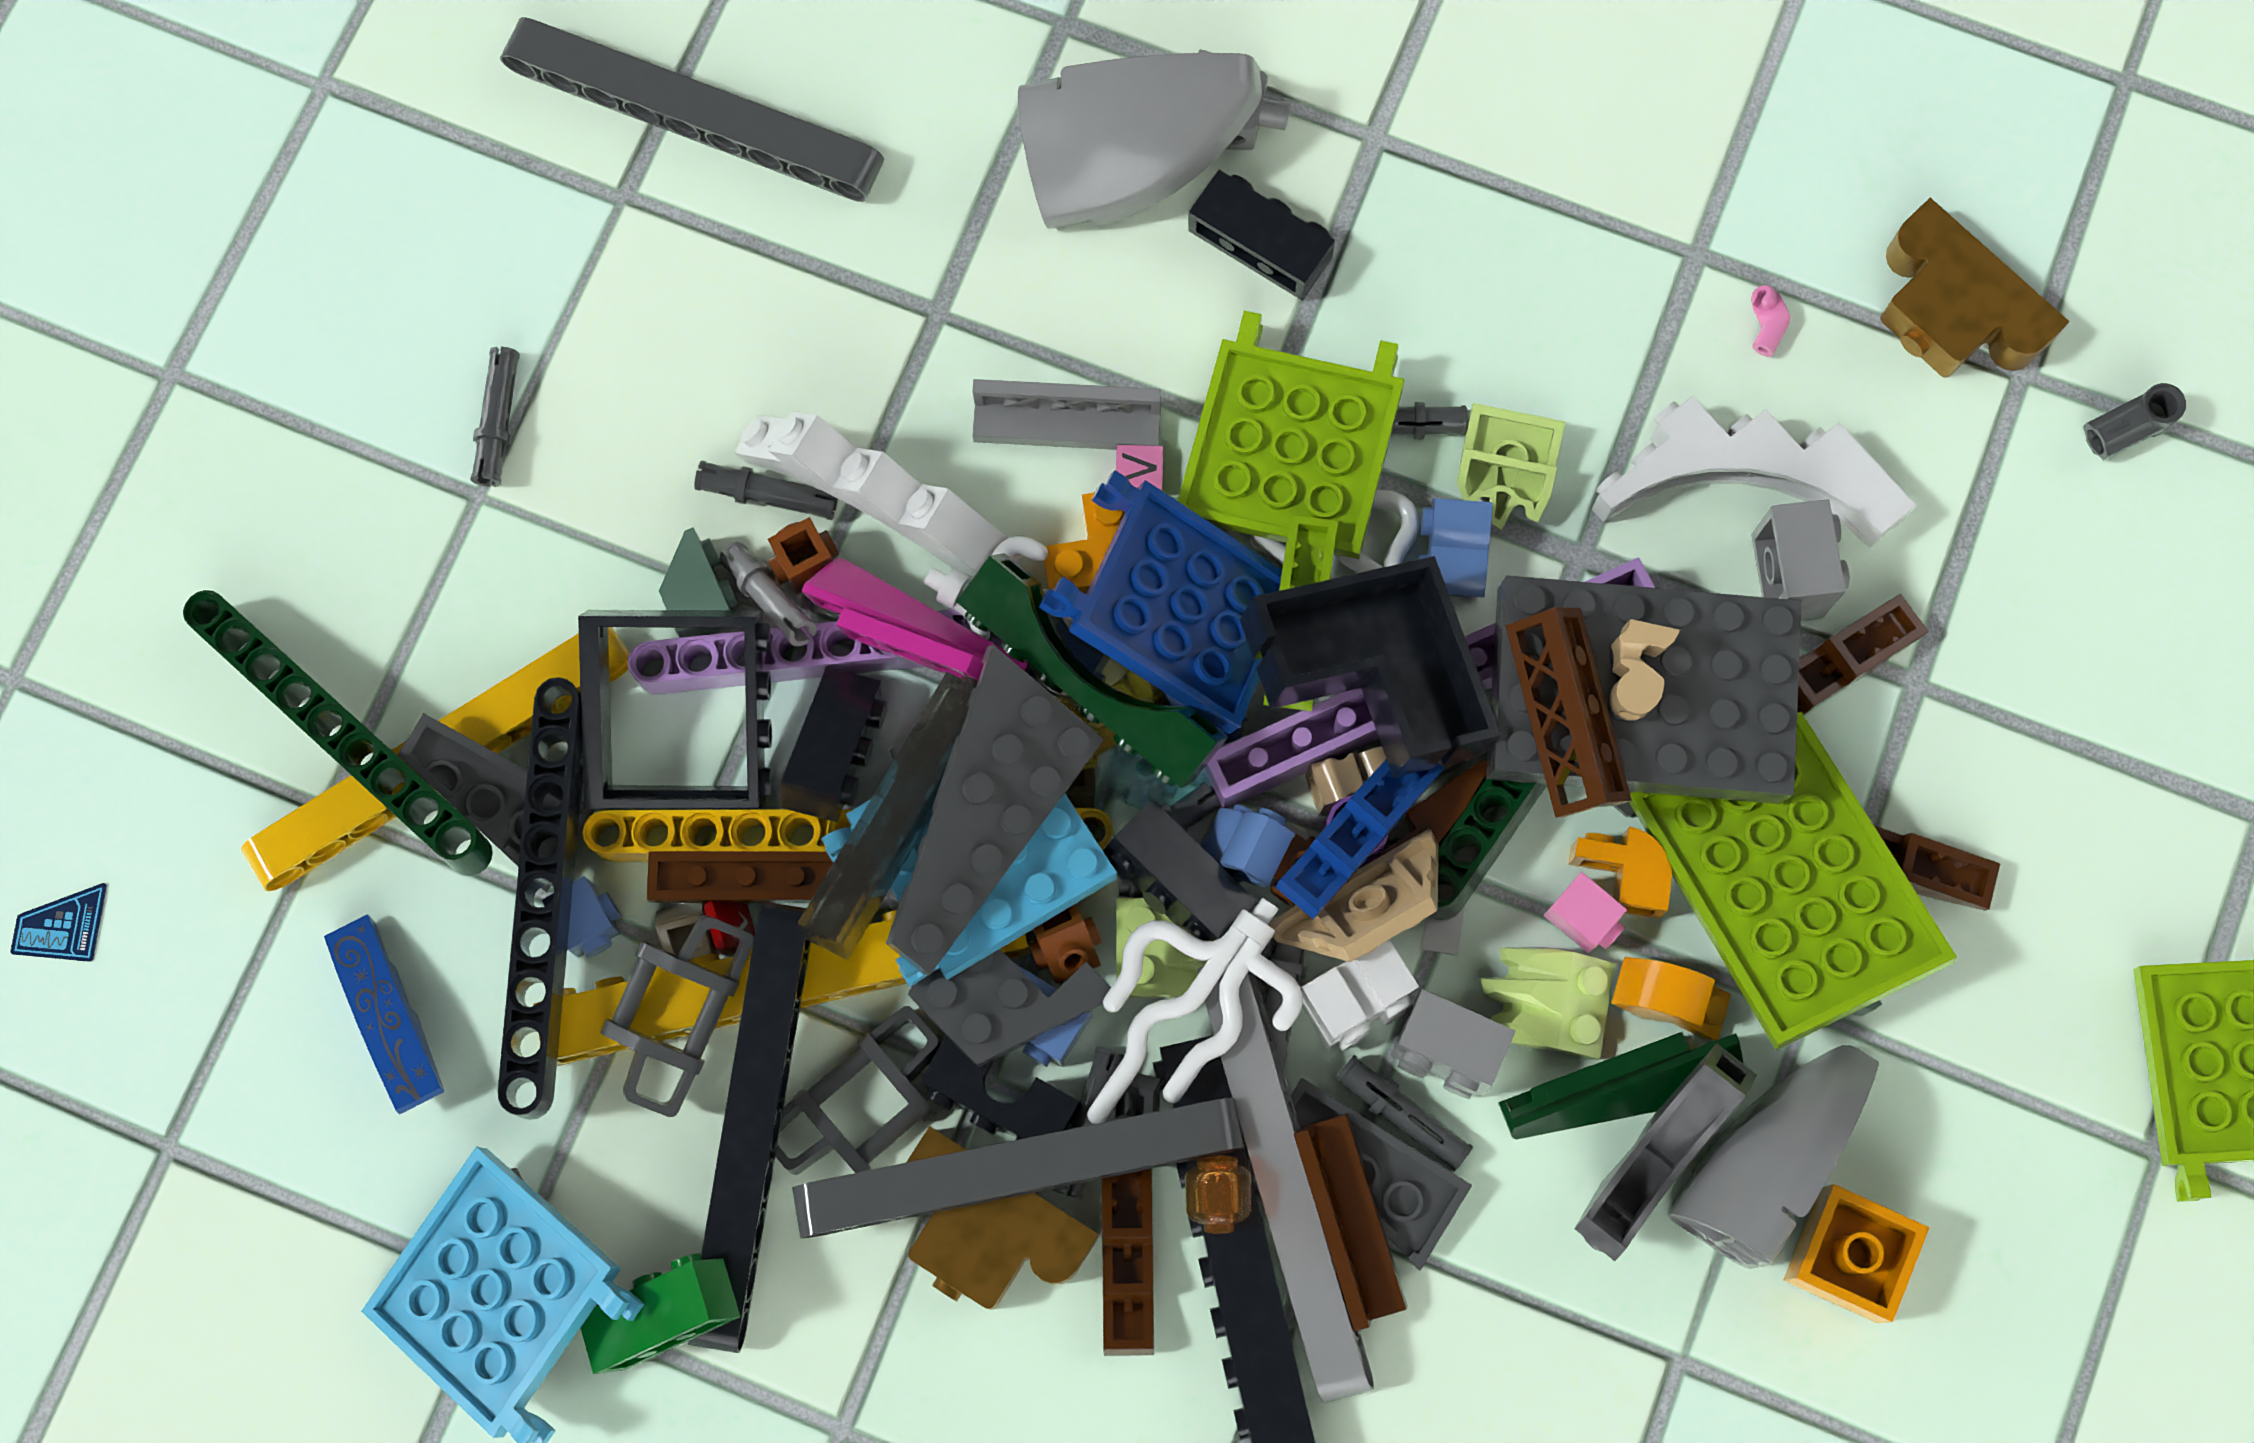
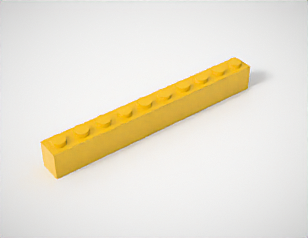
[533,910,1030,1066]

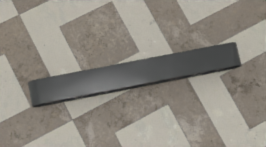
[500,17,884,202]
[792,1098,1244,1239]

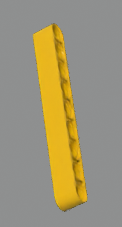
[241,627,630,891]

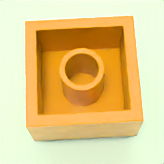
[1783,1184,1930,1324]

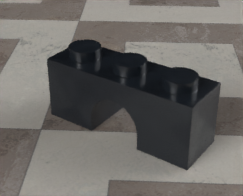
[920,1035,1080,1140]

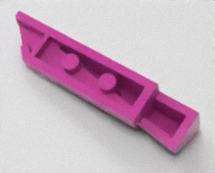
[802,557,1028,686]

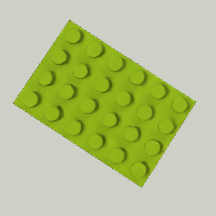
[1629,712,1957,1050]

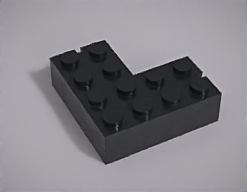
[1240,556,1501,778]

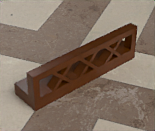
[1505,607,1632,818]
[647,851,851,903]
[1293,1113,1408,1331]

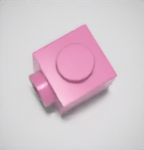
[1544,871,1627,954]

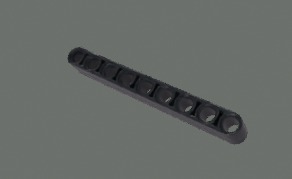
[497,677,583,1120]
[688,901,814,1353]

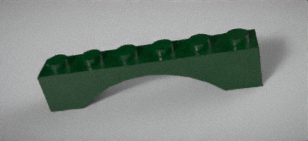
[956,553,1228,788]

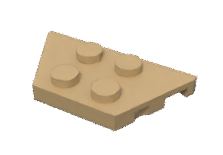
[1268,828,1439,962]

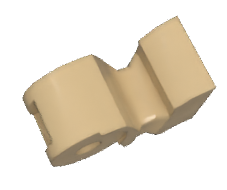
[1609,619,1680,721]
[1305,746,1386,816]

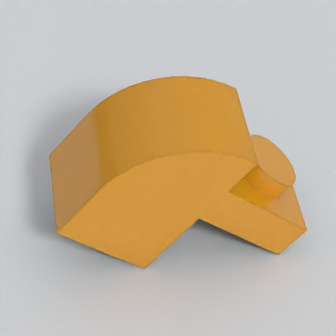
[1568,826,1672,919]
[1611,957,1731,1041]

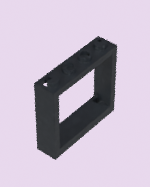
[578,610,773,810]

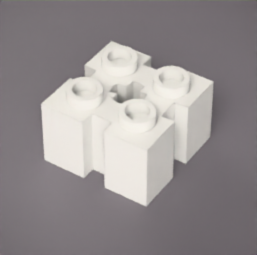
[1301,939,1419,1051]

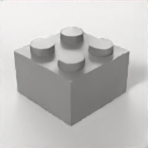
[1751,499,1850,621]
[1390,989,1515,1099]

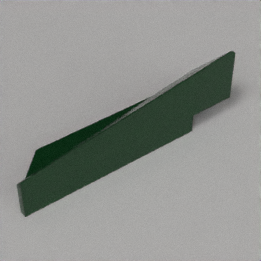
[1498,1032,1744,1140]

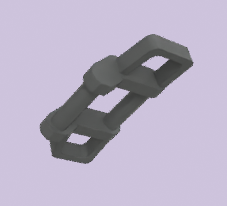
[600,915,754,1117]
[775,1006,941,1175]

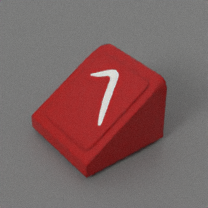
[704,901,755,957]

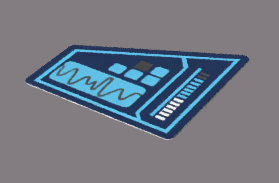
[10,883,107,962]

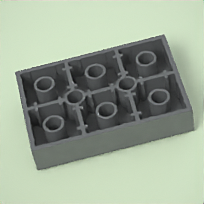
[1486,575,1802,804]

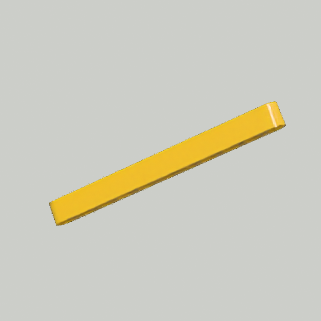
[582,808,1114,862]

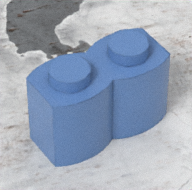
[1418,498,1492,598]
[1201,804,1295,887]

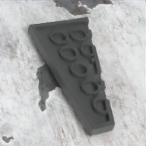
[886,645,1104,975]

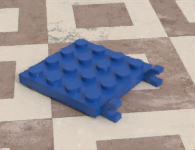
[1039,470,1282,734]

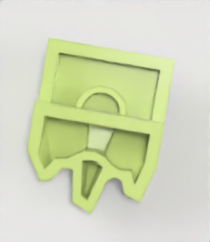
[1457,403,1565,531]
[1116,898,1207,1000]
[1480,947,1615,1060]

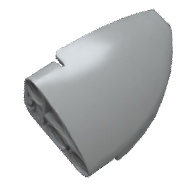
[1018,53,1262,229]
[1668,1045,1879,1269]

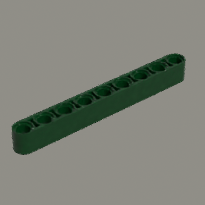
[183,590,493,876]

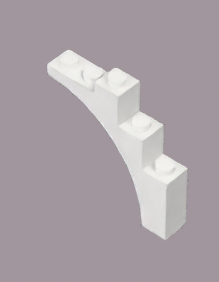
[1592,396,1917,548]
[734,411,1022,578]

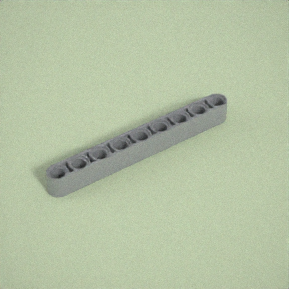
[1198,966,1374,1403]

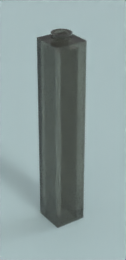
[798,672,978,960]

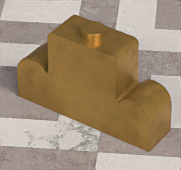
[1880,197,2070,378]
[906,1126,1100,1310]

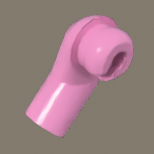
[1751,285,1790,357]

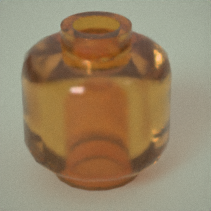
[1185,1155,1252,1234]

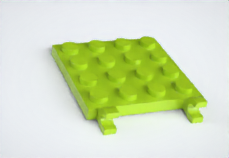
[1178,310,1405,559]
[2133,960,2254,1202]

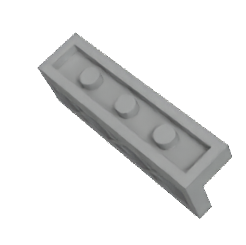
[972,379,1161,450]

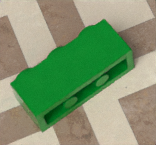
[580,1253,740,1374]

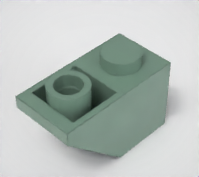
[659,527,739,638]

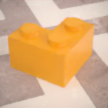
[1044,492,1125,594]

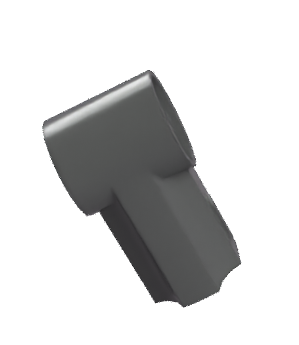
[2083,383,2186,461]

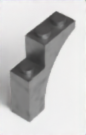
[1574,1043,1757,1262]

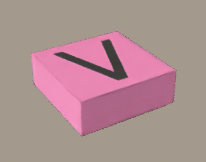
[1116,445,1163,490]

